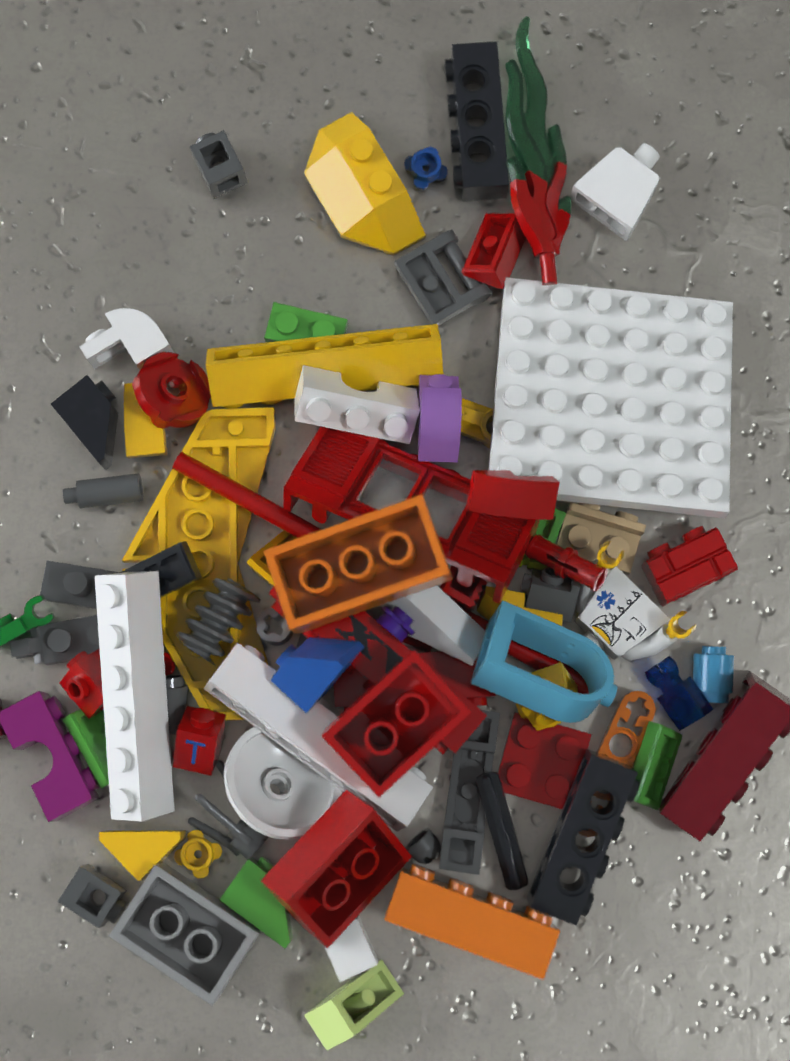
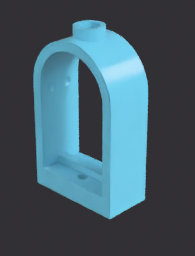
[471,600,618,723]

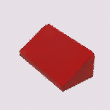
[461,213,526,289]

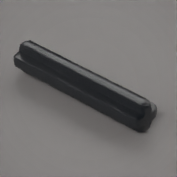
[476,772,529,890]

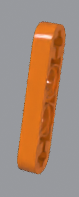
[578,691,656,837]

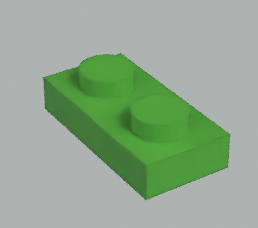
[264,302,348,342]

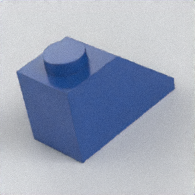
[271,637,365,713]

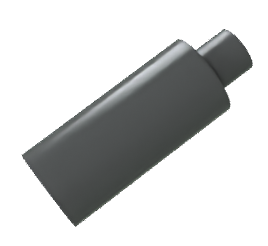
[63,473,143,508]

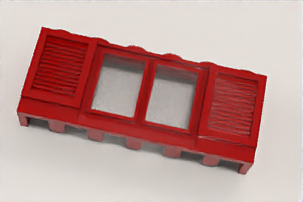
[283,427,539,604]

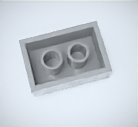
[109,862,261,1006]

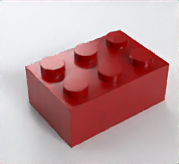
[260,790,412,949]

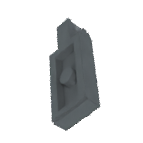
[10,615,100,665]

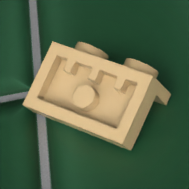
[556,503,646,575]

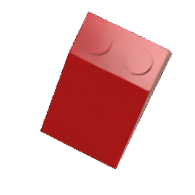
[322,649,472,798]

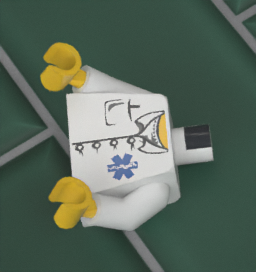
[575,541,696,661]

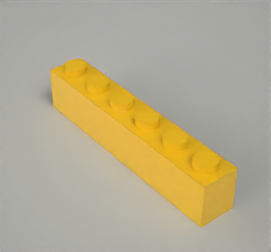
[206,324,444,409]

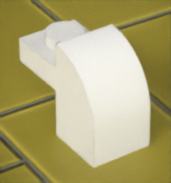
[79,308,174,370]

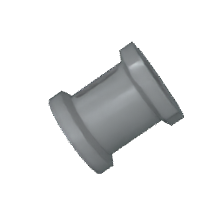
[257,608,294,646]

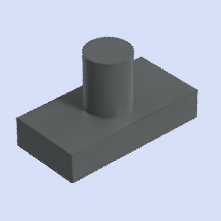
[40,561,120,609]

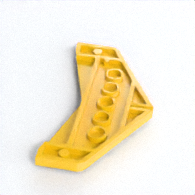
[122,407,276,721]

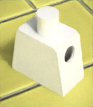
[570,143,660,242]

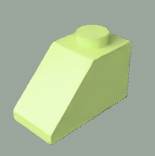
[304,959,404,1050]

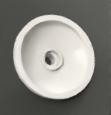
[224,727,342,840]

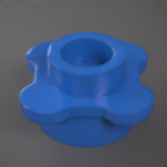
[404,147,448,190]

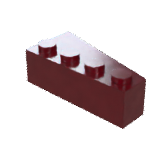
[659,671,790,842]

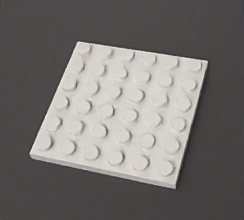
[489,277,733,518]

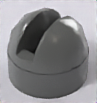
[406,828,441,864]

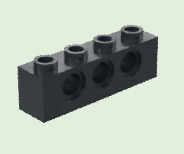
[445,41,509,202]
[527,749,640,926]

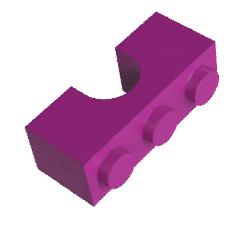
[0,691,100,822]

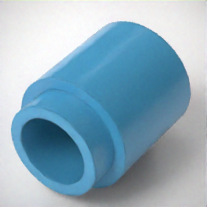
[693,646,734,703]

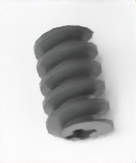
[176,577,261,666]

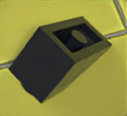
[51,375,118,470]

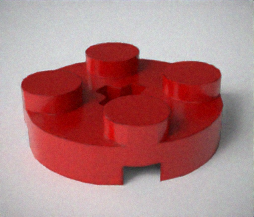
[132,352,211,429]

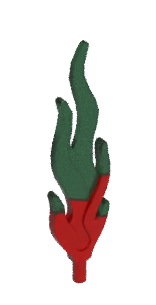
[505,16,571,285]

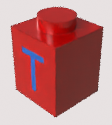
[173,706,226,776]

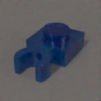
[645,656,714,731]

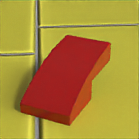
[466,470,560,520]

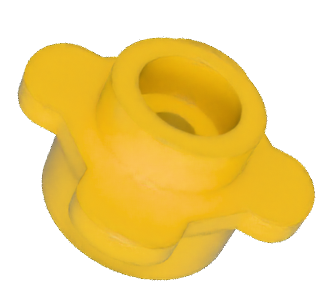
[174,830,222,878]

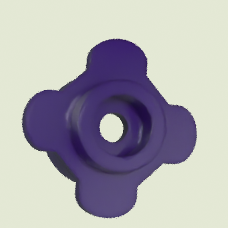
[376,605,415,642]

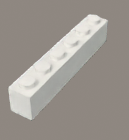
[95,571,175,822]
[204,642,433,832]

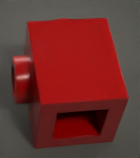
[59,648,104,719]

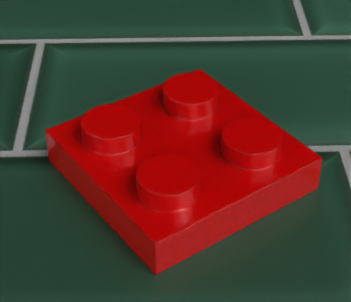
[497,712,592,809]

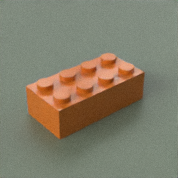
[264,495,453,634]
[384,863,560,980]

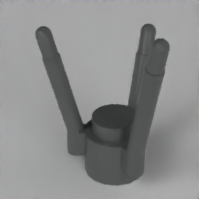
[188,760,269,860]

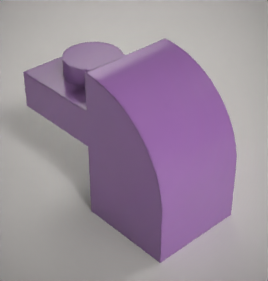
[418,374,462,463]

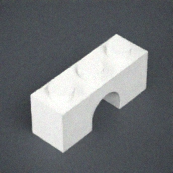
[294,365,420,444]

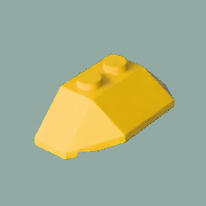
[304,112,426,256]

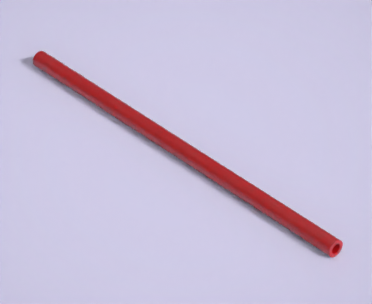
[172,452,589,694]

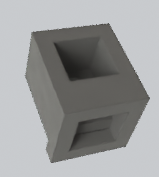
[190,130,247,199]
[520,568,581,623]
[58,864,127,928]

